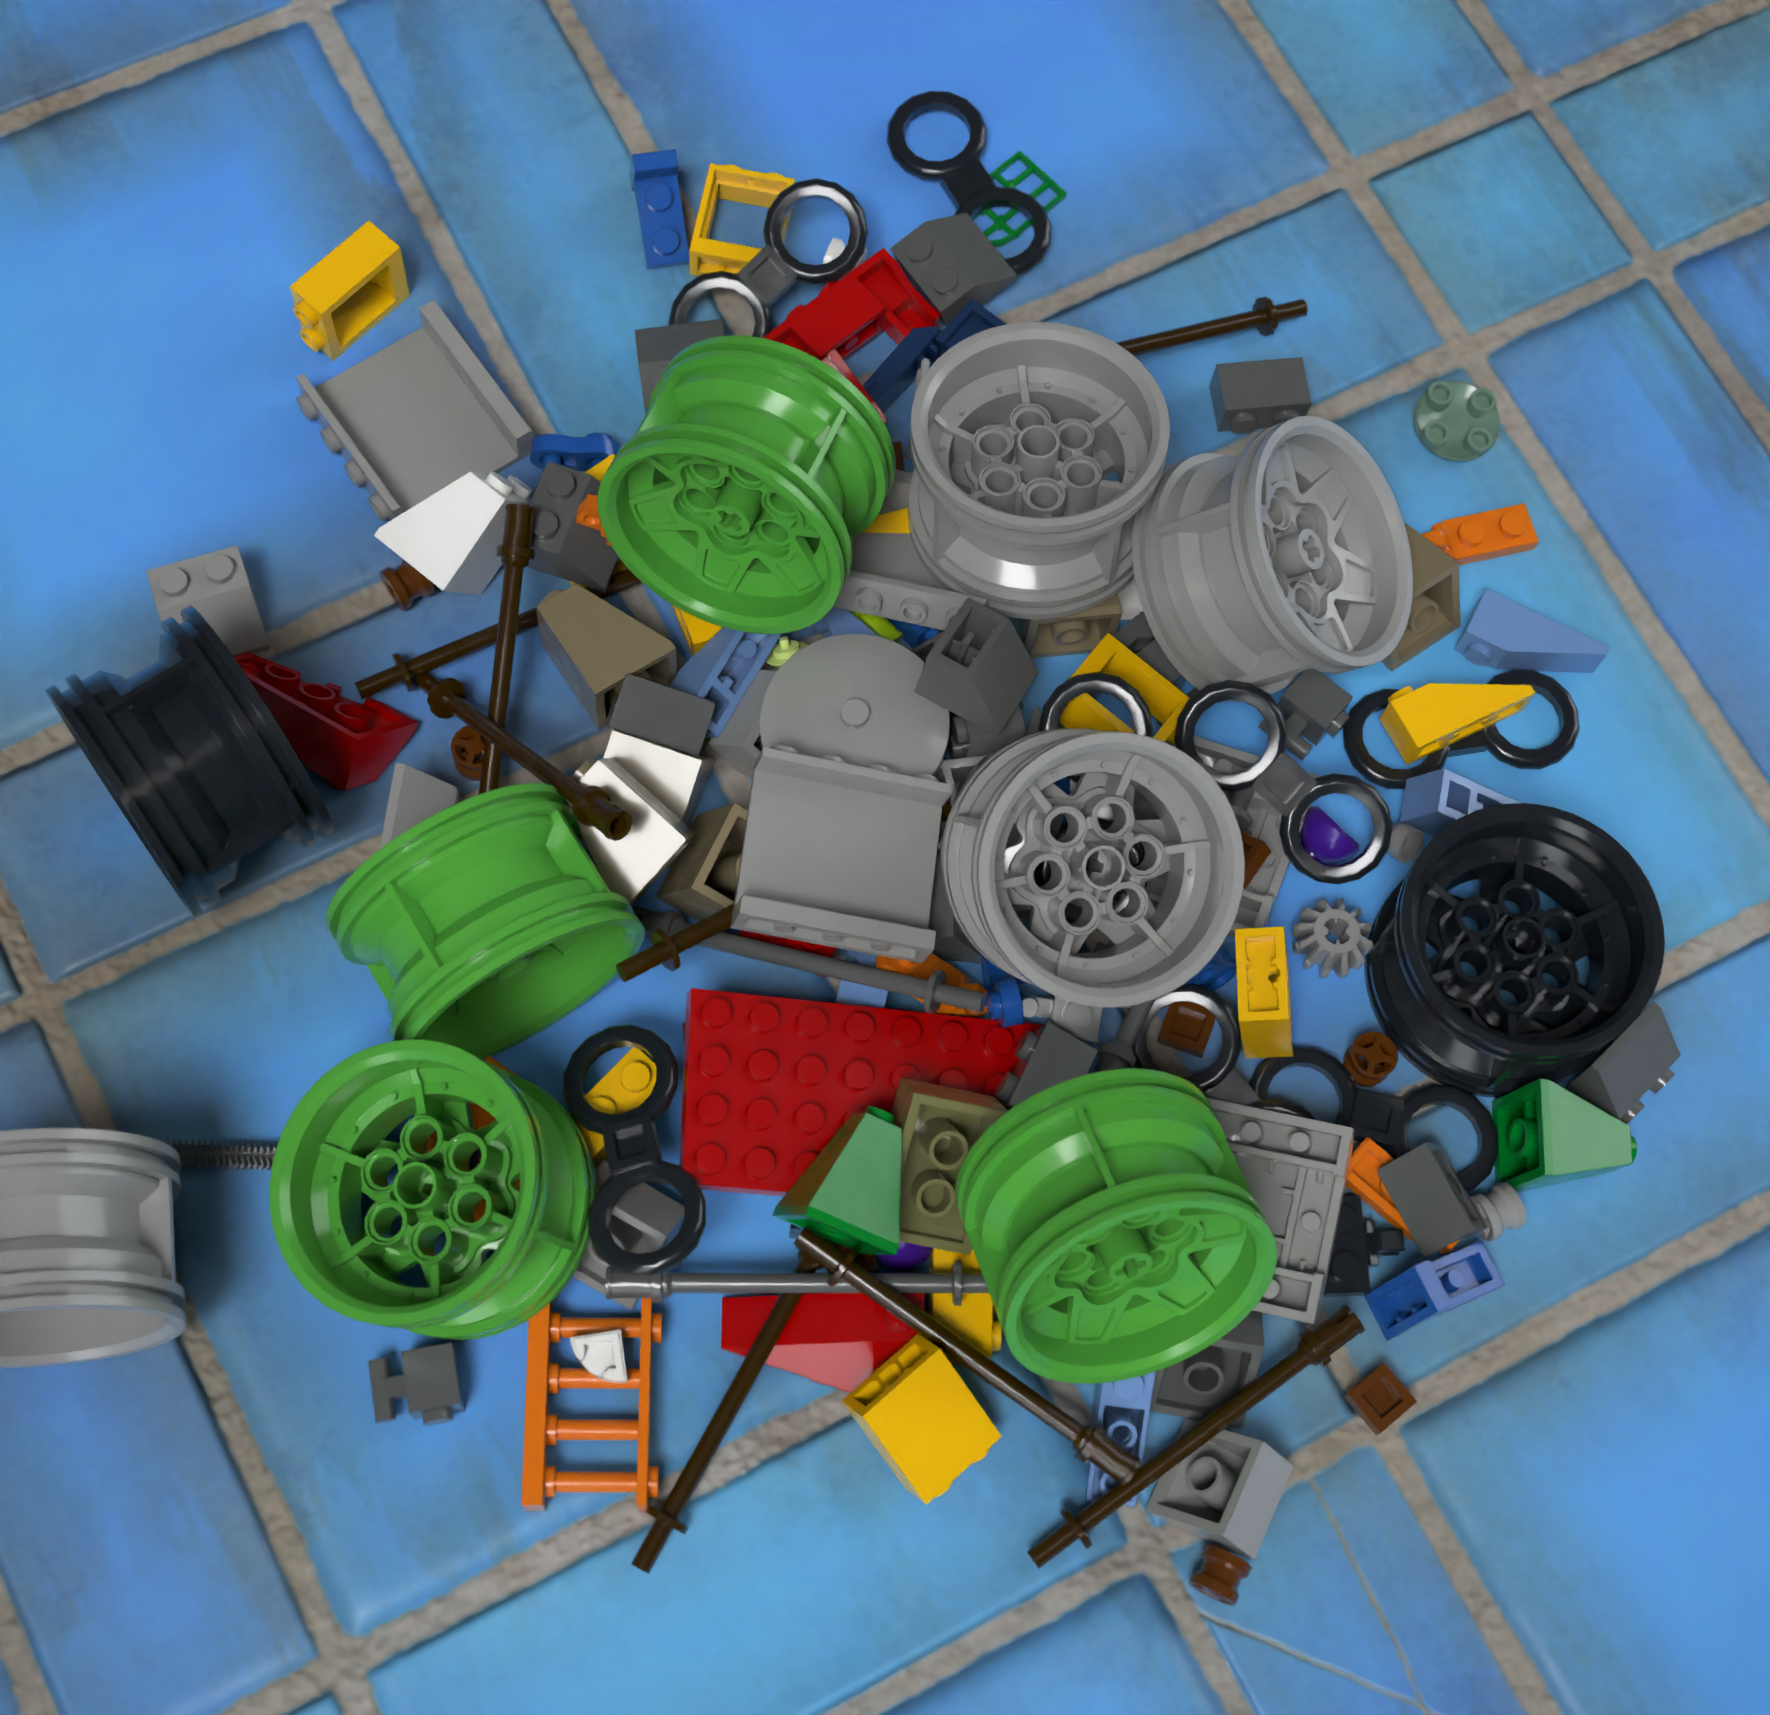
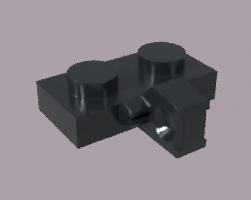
[1323,1195,1405,1297]

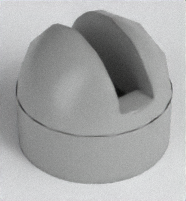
[1387,822,1424,863]

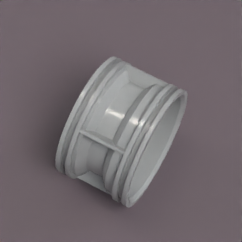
[908,322,1170,619]
[1132,416,1413,702]
[941,728,1245,1008]
[0,1128,186,1368]

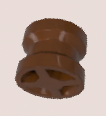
[379,559,435,611]
[451,726,485,781]
[1343,1031,1398,1088]
[1188,1544,1252,1606]

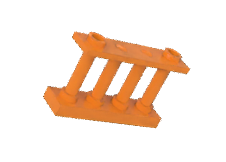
[521,1298,662,1511]

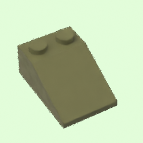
[891,1077,1008,1255]

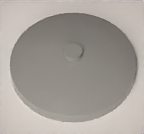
[760,634,950,776]

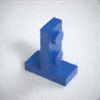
[630,149,689,270]
[1364,1241,1505,1341]

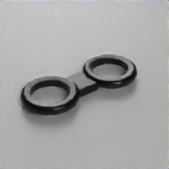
[887,91,1052,276]
[668,178,868,338]
[1343,669,1580,790]
[1035,672,1153,924]
[1174,680,1393,885]
[1132,983,1317,1120]
[563,1025,706,1277]
[1249,1046,1499,1191]

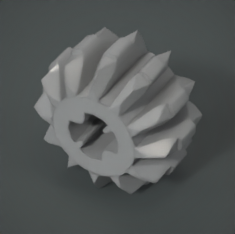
[1291,898,1373,978]

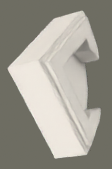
[570,1329,628,1383]

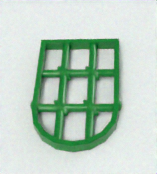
[956,150,1067,248]

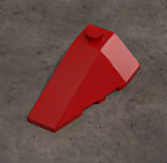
[233,652,418,790]
[721,1293,924,1393]

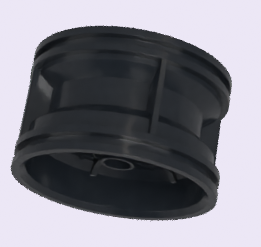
[45,605,334,917]
[1364,803,1665,1098]

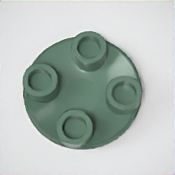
[1414,381,1500,461]

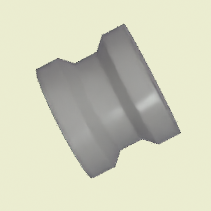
[1470,1182,1527,1242]

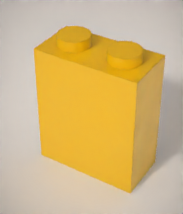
[842,1334,1002,1505]

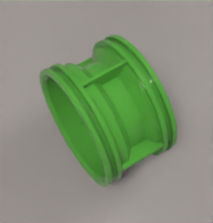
[597,335,896,634]
[325,783,645,1060]
[269,1039,596,1340]
[955,1068,1277,1384]

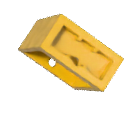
[689,163,795,276]
[290,220,410,361]
[1059,633,1189,745]
[1235,926,1293,1059]

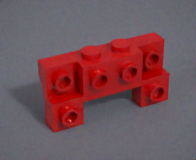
[763,248,941,361]

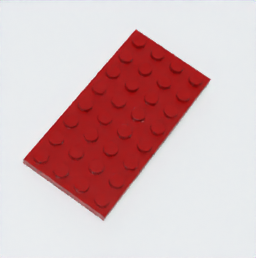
[679,988,1043,1197]

